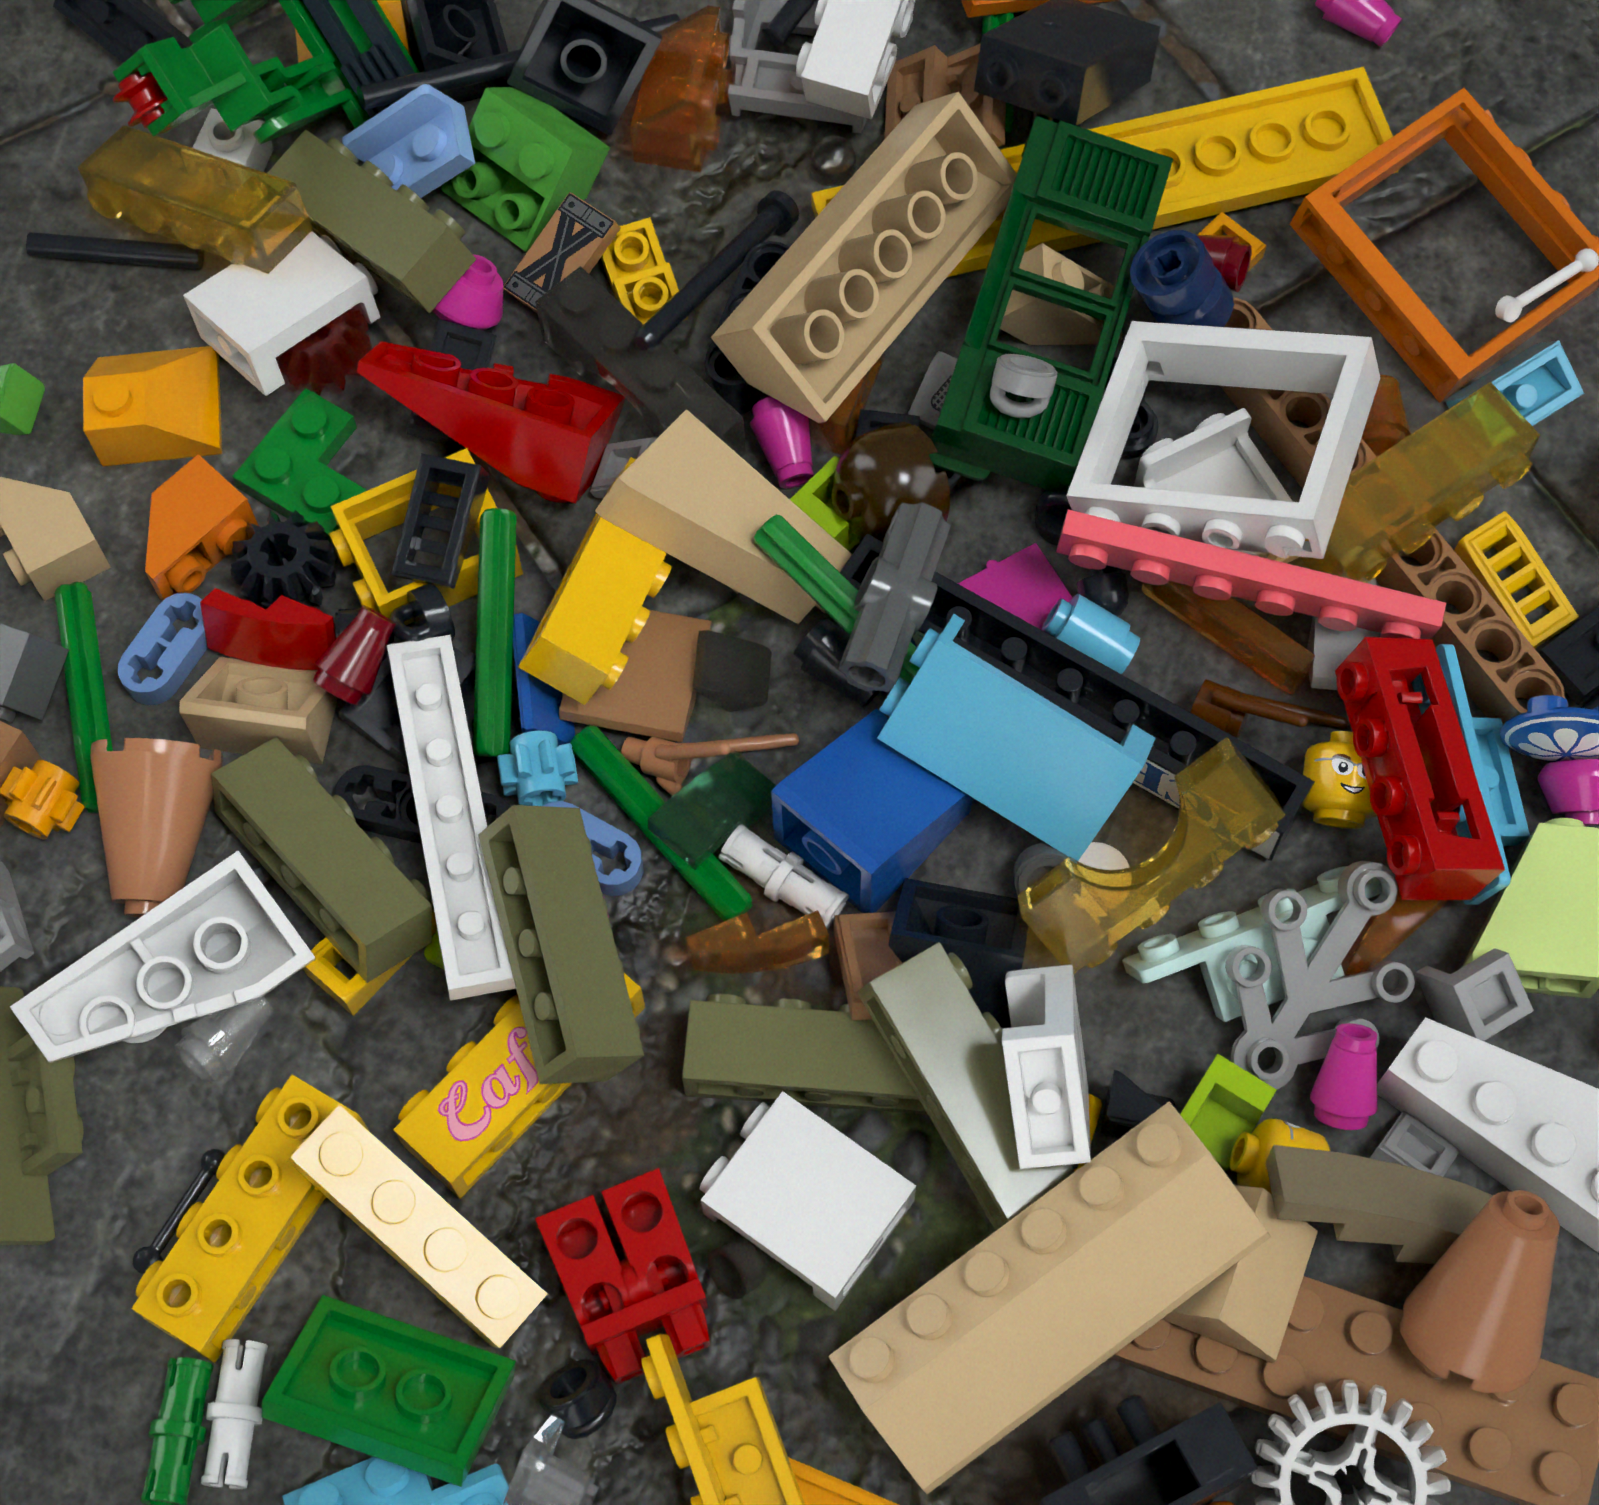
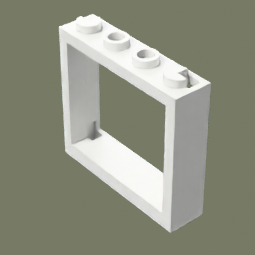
[1066,321,1380,559]

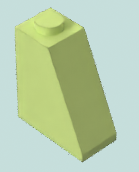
[1461,818,1599,998]

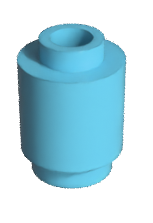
[1042,594,1140,674]

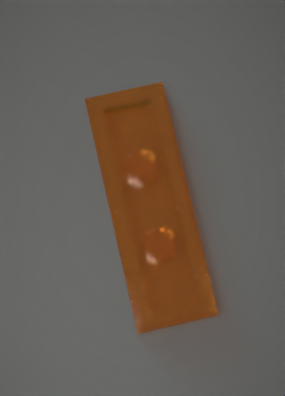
[1142,580,1315,696]

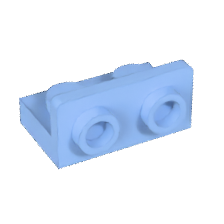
[342,84,475,198]

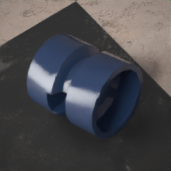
[1130,230,1234,327]

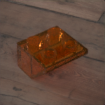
[630,5,732,172]

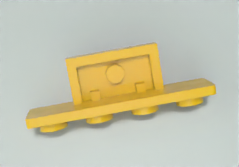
[641,1334,805,1505]

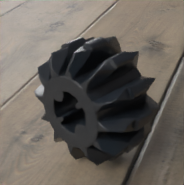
[230,510,338,609]

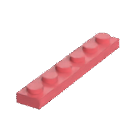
[1056,509,1446,639]

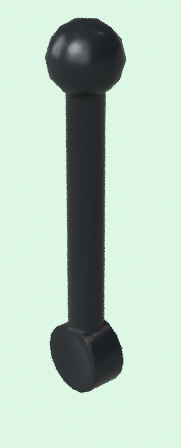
[133,1149,226,1275]

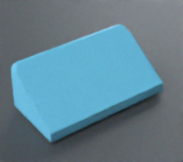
[1445,340,1584,452]

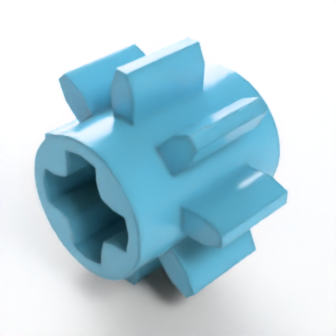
[497,731,578,806]

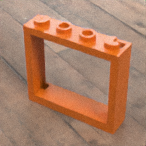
[1289,87,1599,403]

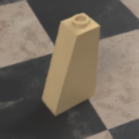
[595,409,852,624]

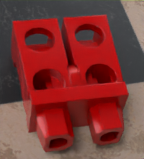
[535,1168,710,1384]

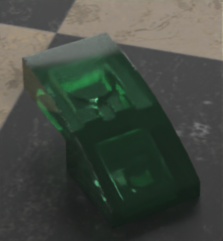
[648,751,776,870]

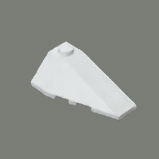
[10,851,316,1063]

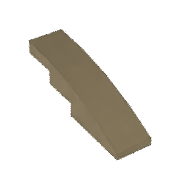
[1266,1145,1493,1264]

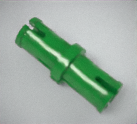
[140,1357,214,1505]

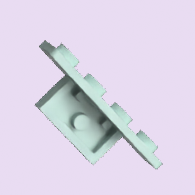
[1122,866,1382,1022]

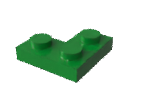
[232,388,366,543]

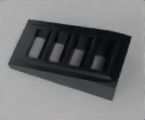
[391,453,490,589]

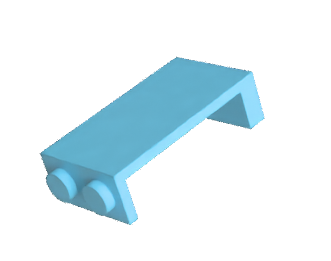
[877,614,1155,862]

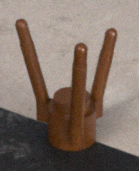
[1190,679,1348,739]

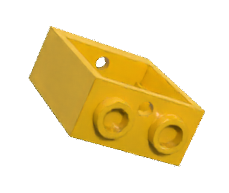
[329,448,523,625]

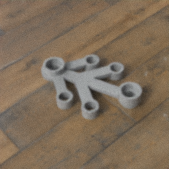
[1225,861,1415,1089]

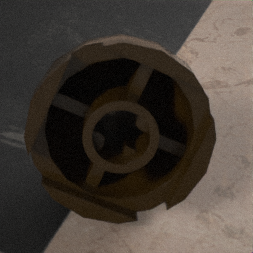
[832,421,950,542]

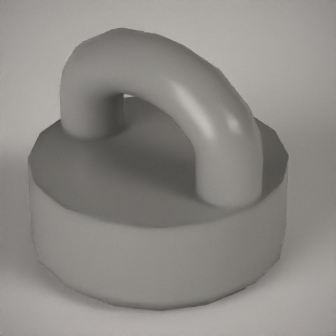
[990,354,1057,418]

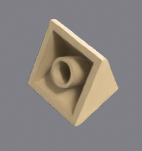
[179,657,338,764]
[1162,1185,1318,1363]

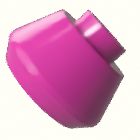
[432,254,504,331]
[1538,759,1599,826]

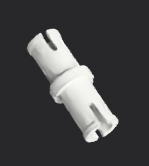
[719,824,849,930]
[201,1339,268,1489]

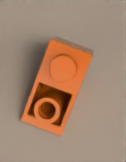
[145,454,259,601]

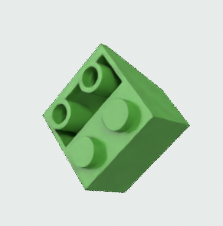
[441,87,610,252]

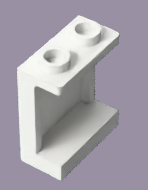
[183,221,380,396]
[1134,408,1309,602]
[1002,965,1091,1169]
[700,1091,916,1311]

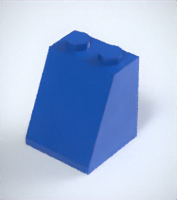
[771,708,973,913]

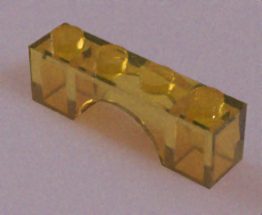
[1018,737,1286,974]

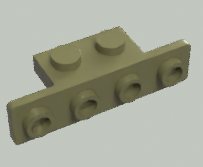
[0,986,84,1245]

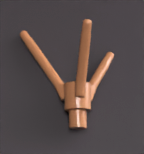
[621,733,799,845]

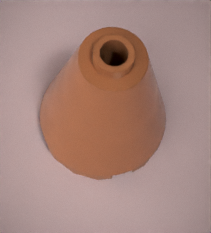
[90,738,223,918]
[1400,1190,1560,1393]

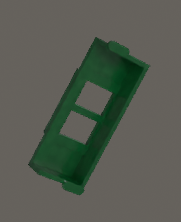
[928,116,1173,491]

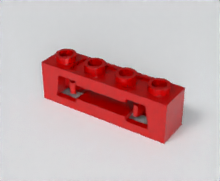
[1335,637,1505,900]

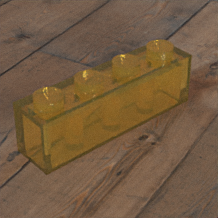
[78,125,313,274]
[1300,381,1540,583]

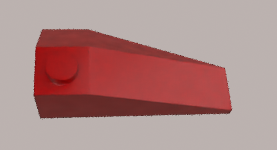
[357,341,625,504]

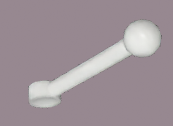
[1495,248,1599,322]

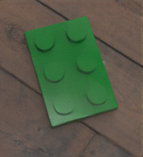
[262,1295,516,1487]

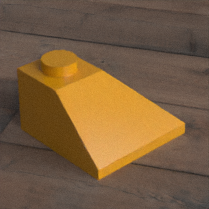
[83,346,222,467]

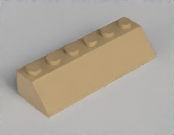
[711,92,1017,423]
[828,1102,1271,1494]

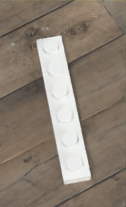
[387,635,516,1001]

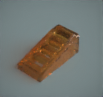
[1345,888,1448,976]

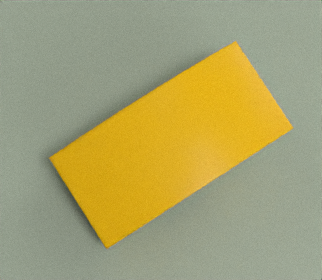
[600,217,688,337]

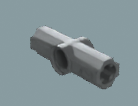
[838,502,951,692]

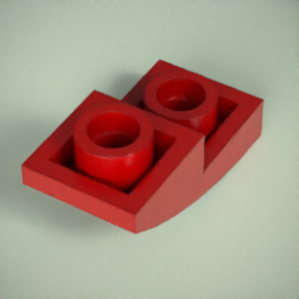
[200,588,336,670]

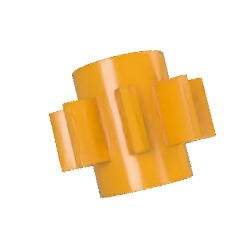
[0,760,85,840]

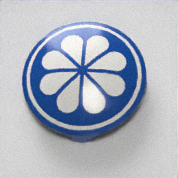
[1500,695,1599,762]

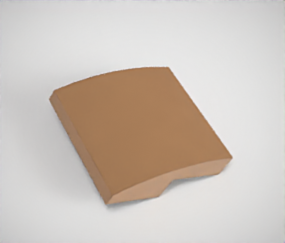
[884,44,1006,147]
[559,610,712,742]

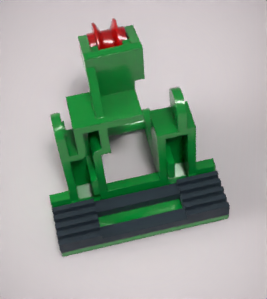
[112,0,420,145]

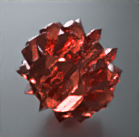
[276,308,372,396]

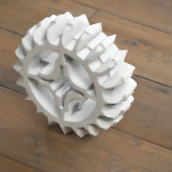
[1251,1380,1451,1505]

